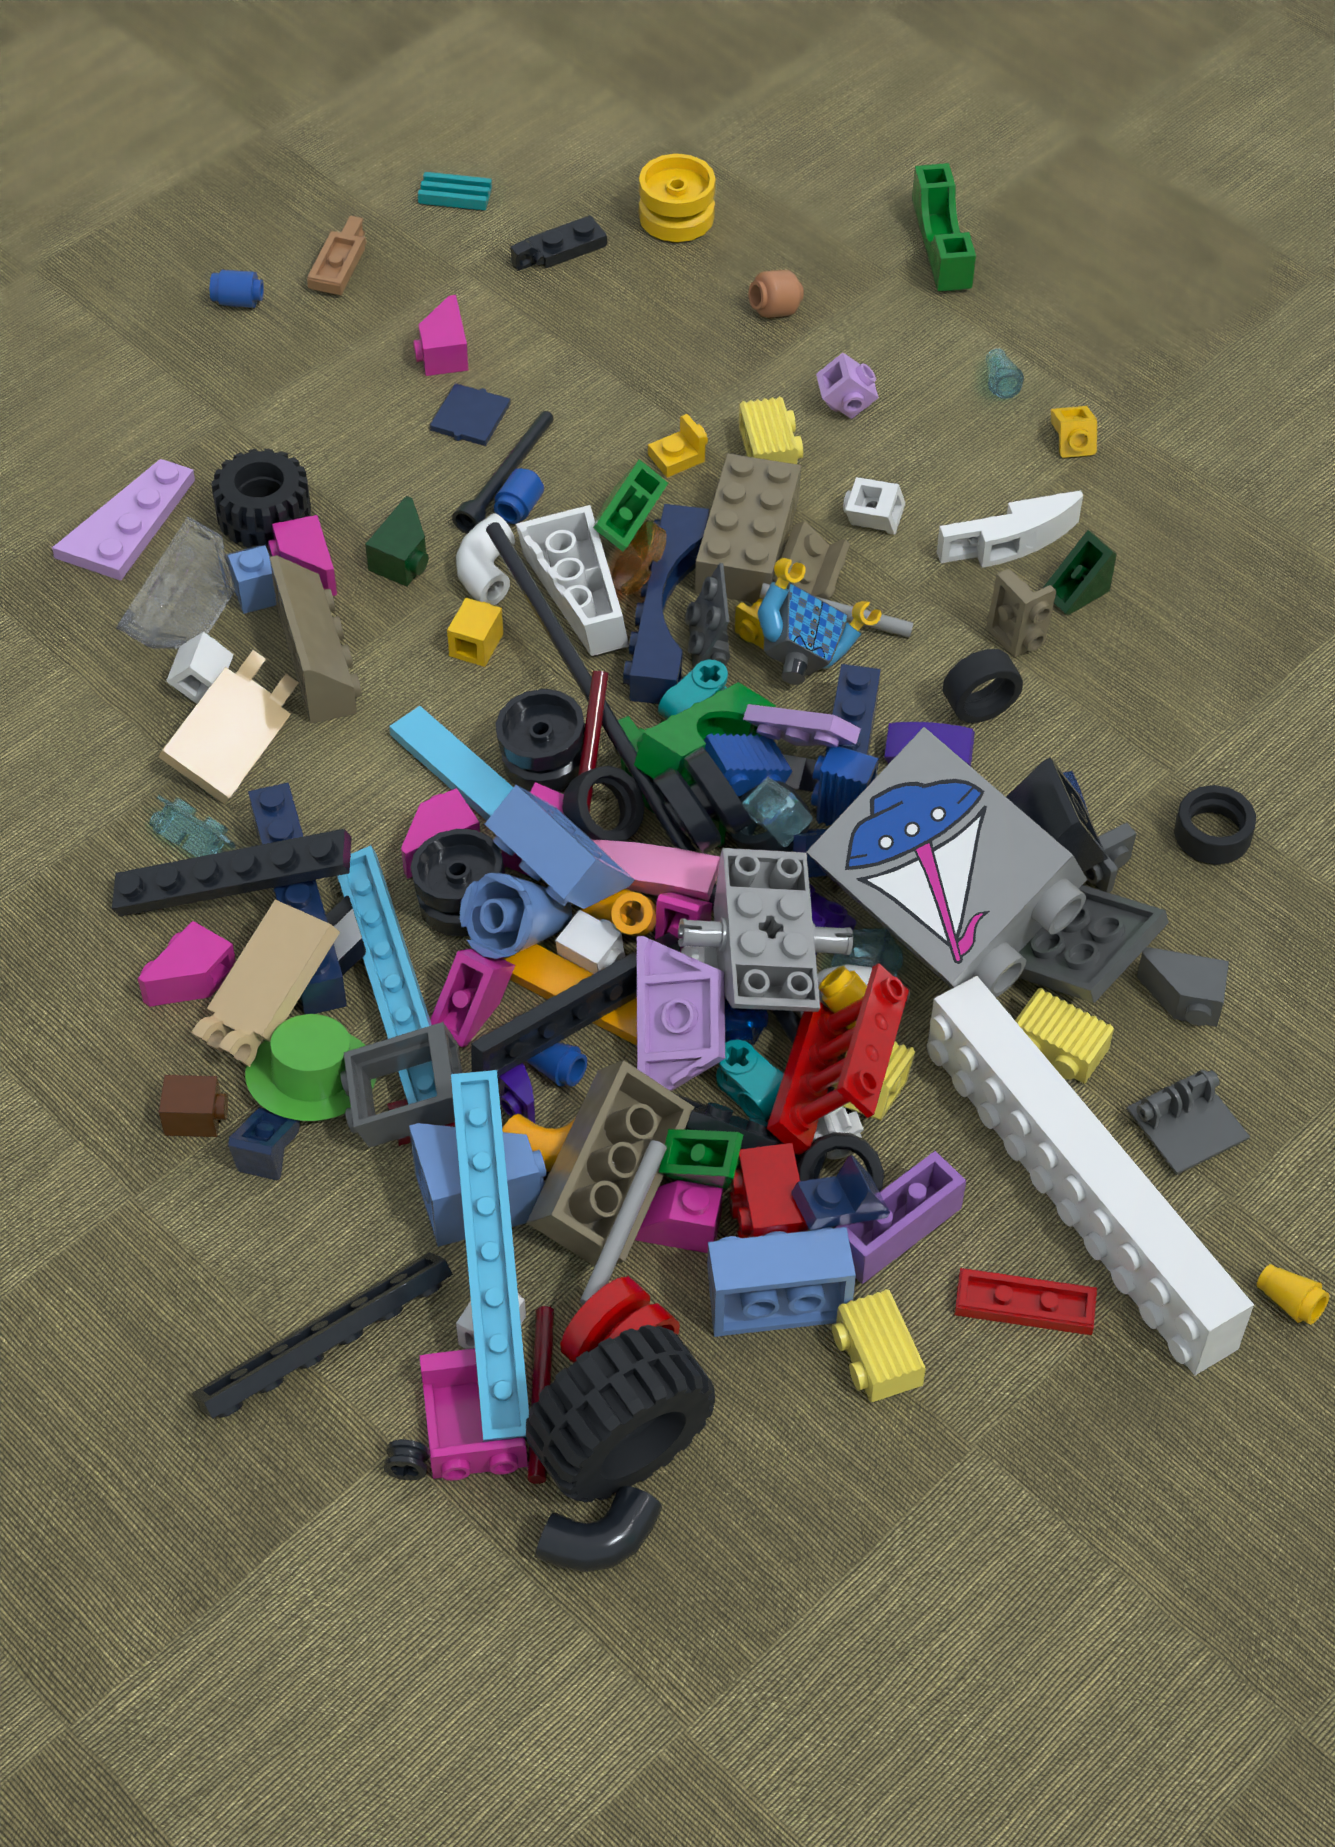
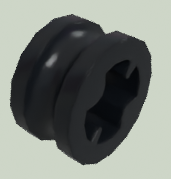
[384,1439,430,1481]

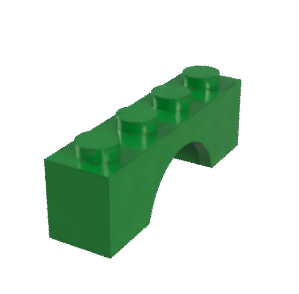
[912,163,976,291]
[634,682,776,782]

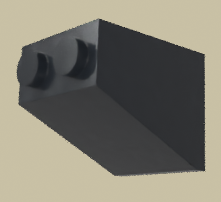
[1006,757,1108,872]

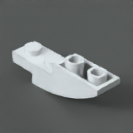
[937,490,1083,568]

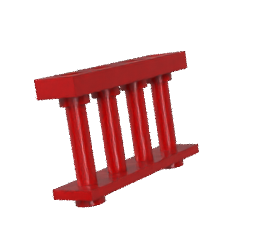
[767,963,909,1155]

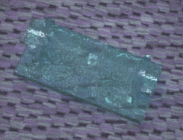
[150,795,236,857]

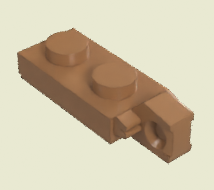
[307,216,366,295]

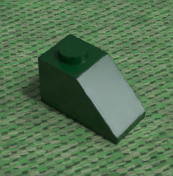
[365,496,429,587]

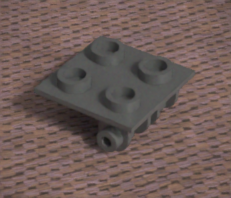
[685,563,730,669]
[1126,1070,1250,1175]

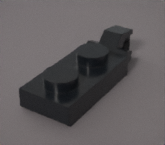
[510,215,607,271]

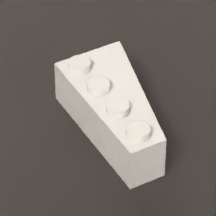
[516,505,629,656]

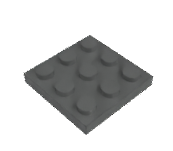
[1018,885,1169,1003]

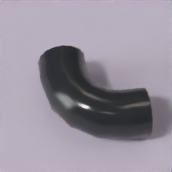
[535,1486,662,1573]

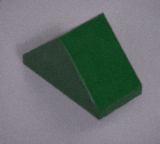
[1043,530,1117,615]

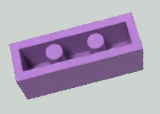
[834,1151,966,1284]

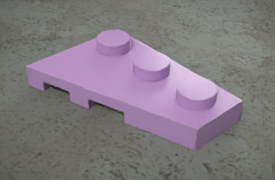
[743,704,861,748]

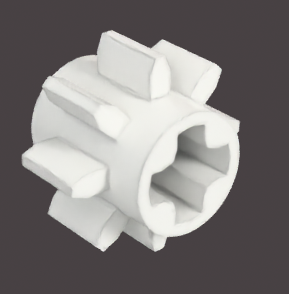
[812,1106,864,1159]

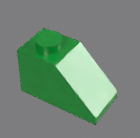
[659,1129,743,1190]

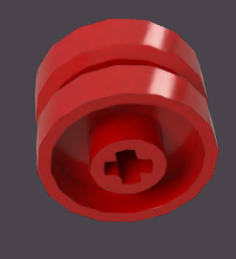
[560,1276,680,1363]

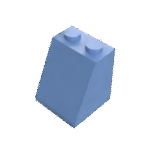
[409,1123,546,1247]

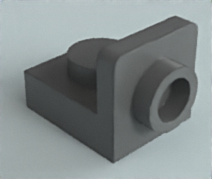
[1083,822,1137,893]

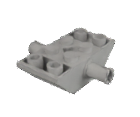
[678,848,853,1012]

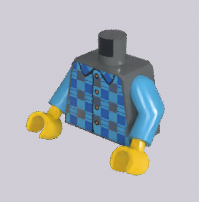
[757,558,881,685]

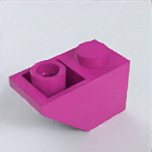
[138,921,236,1007]

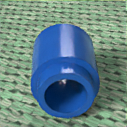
[209,269,264,308]
[494,468,544,524]

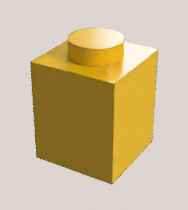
[447,598,503,667]

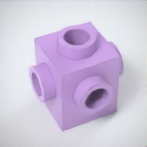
[816,353,879,419]

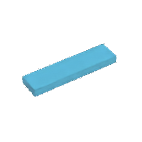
[389,706,514,821]

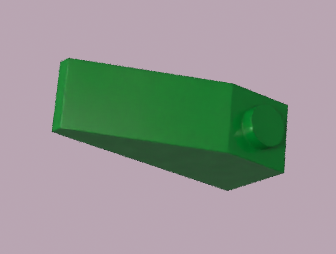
[593,459,668,552]

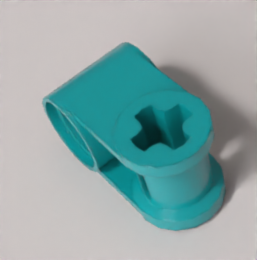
[658,659,728,720]
[716,1040,784,1121]

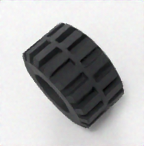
[212,448,311,548]

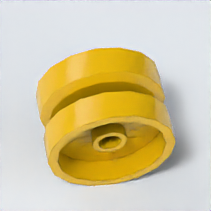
[639,153,716,242]

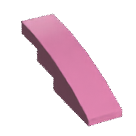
[592,840,720,901]

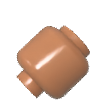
[748,270,804,318]

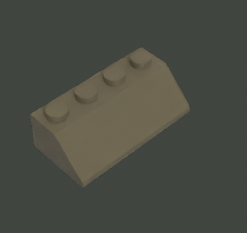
[269,555,362,724]

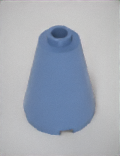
[460,873,572,959]

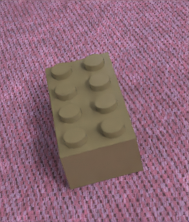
[695,453,801,603]
[526,1060,694,1266]

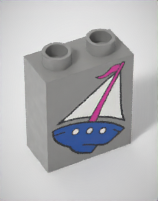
[807,727,1087,997]

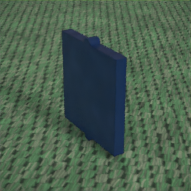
[430,383,511,446]

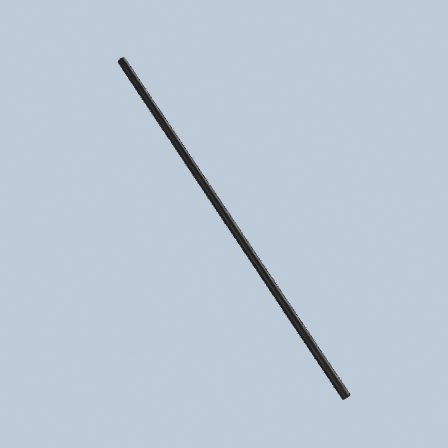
[486,522,853,1114]

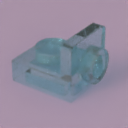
[742,777,813,847]
[831,928,903,977]

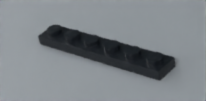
[112,829,352,917]
[471,932,680,1077]
[192,1252,453,1419]

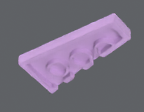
[52,459,195,581]

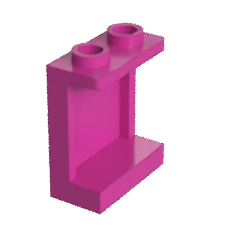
[419,1348,528,1481]

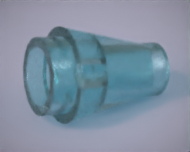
[985,349,1024,399]

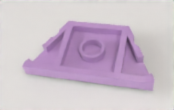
[637,936,725,1091]

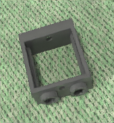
[341,1022,462,1148]

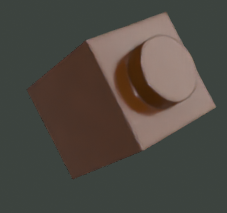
[159,1075,228,1137]

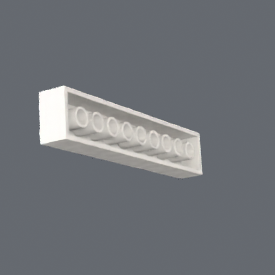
[927,976,1254,1376]

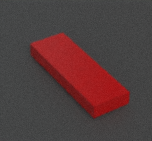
[954,1268,1097,1335]

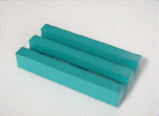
[418,172,492,211]

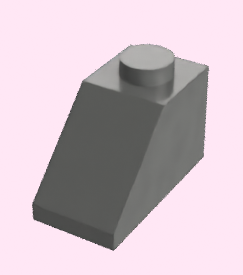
[1137,947,1229,1027]

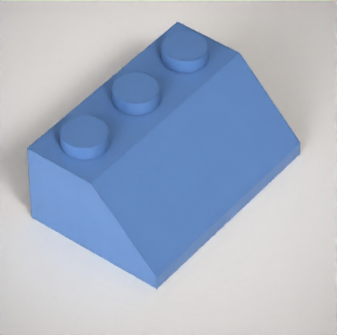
[485,785,635,909]
[707,1227,856,1337]

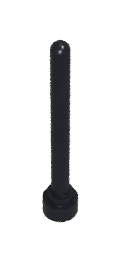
[452,411,554,534]

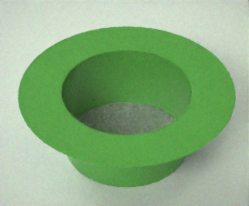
[245,1014,376,1121]

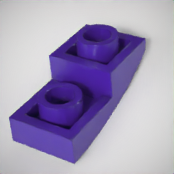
[884,722,975,767]
[497,1063,535,1123]

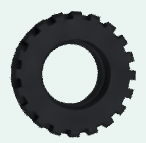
[526,1325,715,1503]

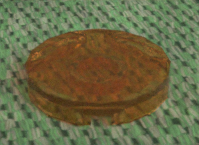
[611,521,667,595]

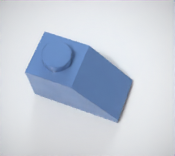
[222,546,276,614]

